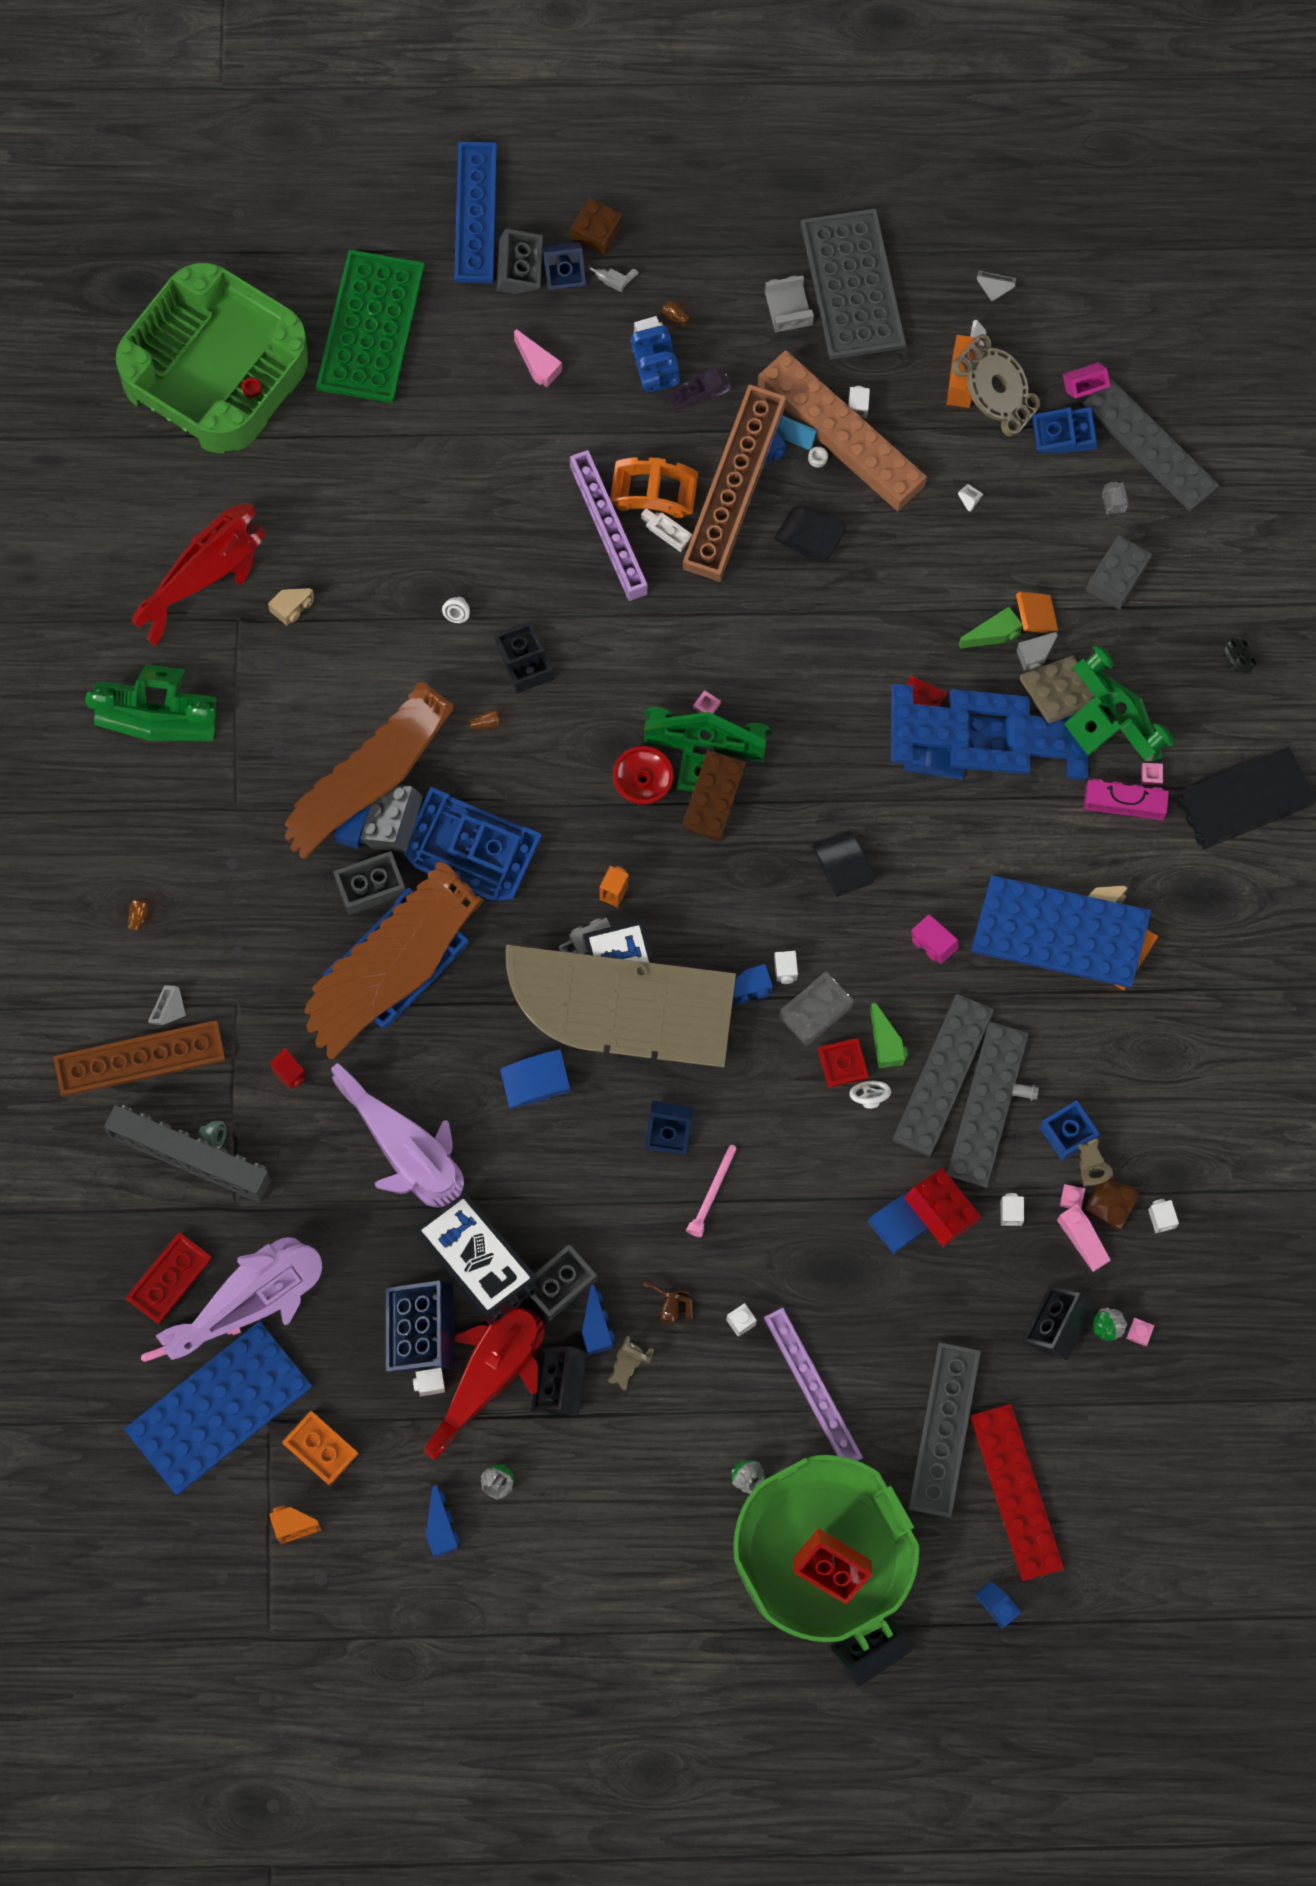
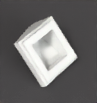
[958,484,984,512]

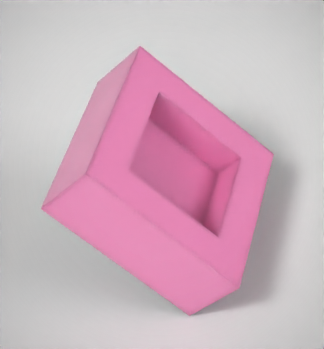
[693,690,721,714]
[1141,763,1163,785]
[1060,1184,1085,1208]
[1126,1318,1154,1346]

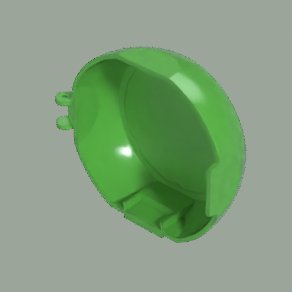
[734,1455,919,1651]

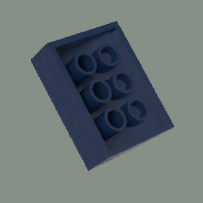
[386,1281,454,1372]

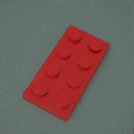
[125,1232,213,1325]

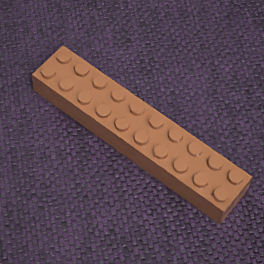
[758,350,927,512]
[683,385,786,582]

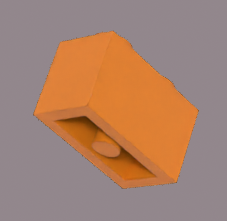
[600,866,629,908]

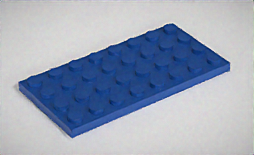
[971,875,1151,988]
[124,1321,313,1496]

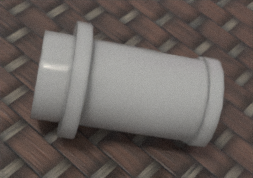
[1012,1083,1039,1101]

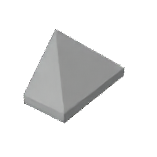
[977,271,1016,301]
[148,985,186,1025]

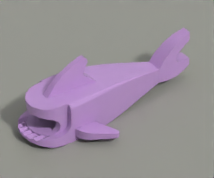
[331,1063,464,1208]
[156,1237,322,1360]

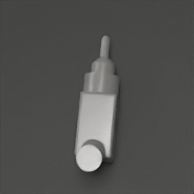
[589,267,639,292]

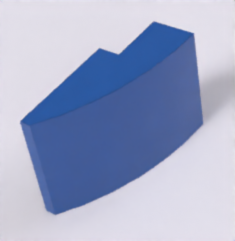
[1032,407,1098,453]
[446,814,520,874]
[500,1049,570,1109]
[868,1191,929,1255]

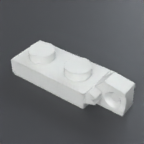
[641,509,693,552]

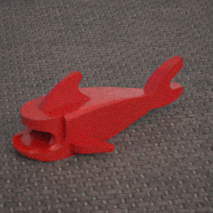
[132,504,265,646]
[424,1307,544,1461]

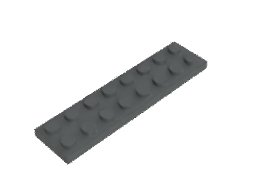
[1082,379,1220,512]
[892,994,994,1157]
[947,1022,1029,1189]
[908,1342,981,1519]

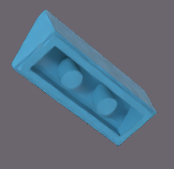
[777,415,817,450]

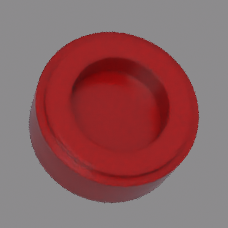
[242,378,262,398]

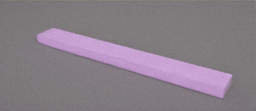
[764,1308,863,1461]

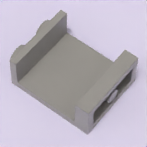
[765,275,814,332]

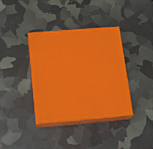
[1016,591,1058,634]

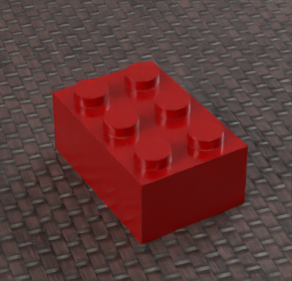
[904,1168,981,1247]
[793,1528,873,1605]

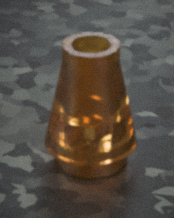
[661,300,690,326]
[470,709,501,730]
[127,900,149,931]

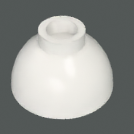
[442,597,470,623]

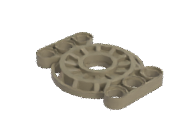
[952,334,1040,436]

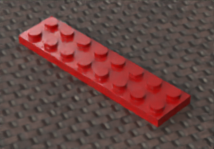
[970,1404,1064,1582]

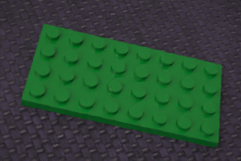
[316,250,425,404]

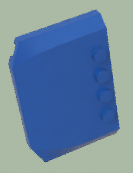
[402,787,542,901]

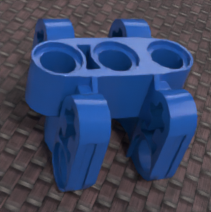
[630,326,680,392]

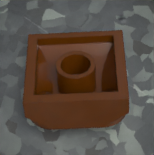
[1083,1175,1140,1231]

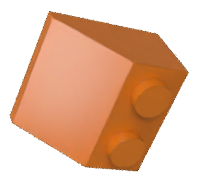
[269,1505,322,1545]

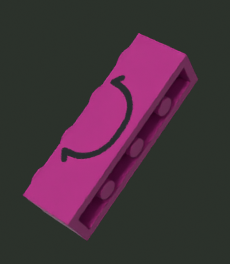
[1083,779,1169,820]

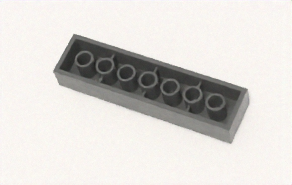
[104,1105,271,1203]

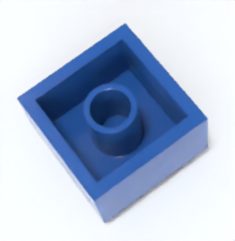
[1039,1100,1100,1162]

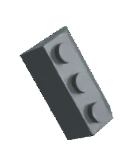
[497,229,543,294]

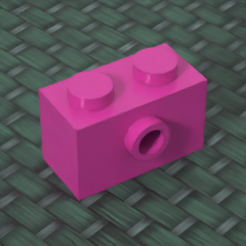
[1063,362,1110,399]
[911,914,959,964]

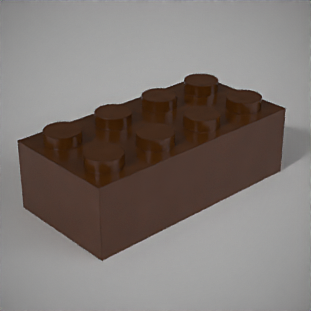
[682,750,746,843]

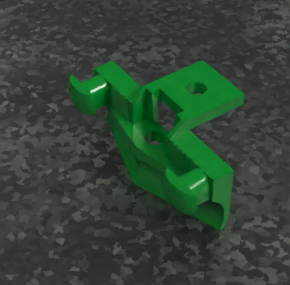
[1064,645,1174,762]
[85,664,217,741]
[644,707,773,792]

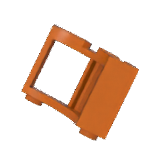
[610,457,698,518]

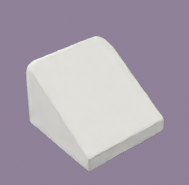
[970,320,986,347]

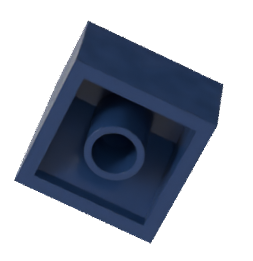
[542,241,586,290]
[645,1100,694,1155]

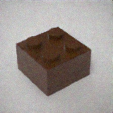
[571,198,623,256]

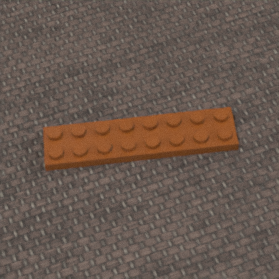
[53,1020,226,1097]

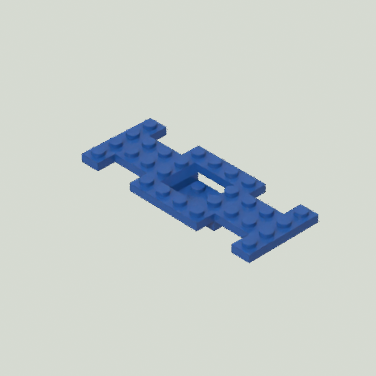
[891,684,1088,780]

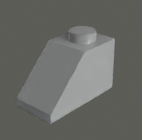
[1016,632,1057,672]

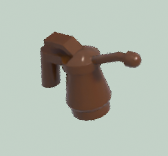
[643,1281,694,1324]

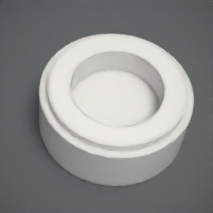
[808,447,828,467]

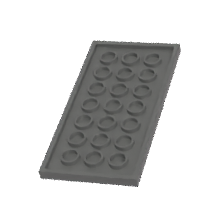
[800,209,906,360]

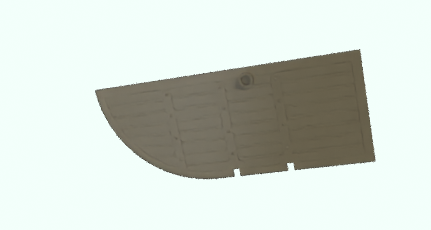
[506,945,736,1067]

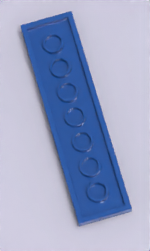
[454,142,497,283]

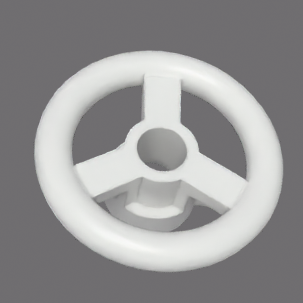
[850,1081,891,1108]

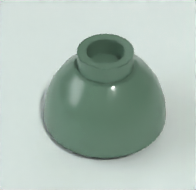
[199,1121,226,1148]

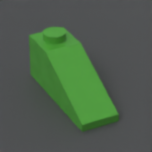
[959,607,1023,648]
[870,1003,908,1068]

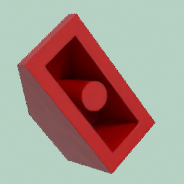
[270,1048,306,1090]

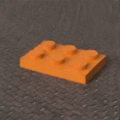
[282,1411,359,1486]

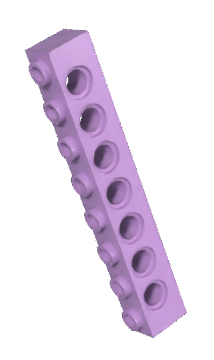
[570,450,648,601]

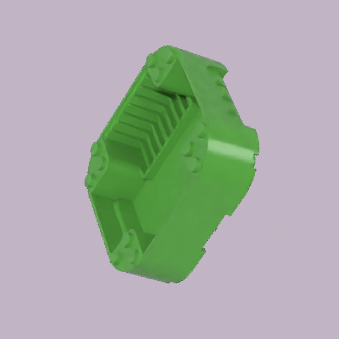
[116,263,309,454]

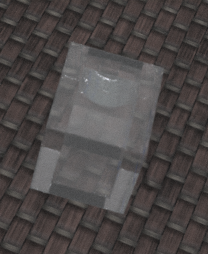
[1102,482,1128,515]

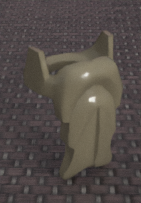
[1078,1139,1113,1188]
[608,1336,654,1390]

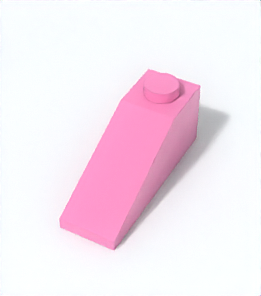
[514,329,562,388]
[1057,1204,1110,1272]

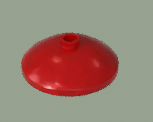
[613,746,673,805]

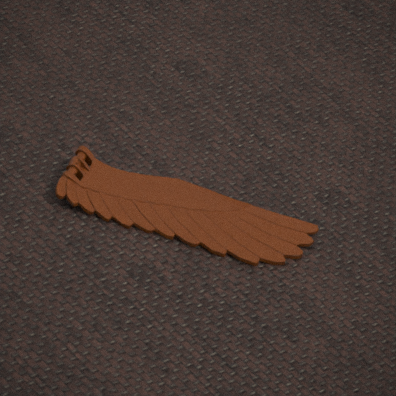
[285,682,453,859]
[304,862,483,1060]

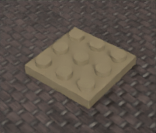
[1020,655,1095,724]

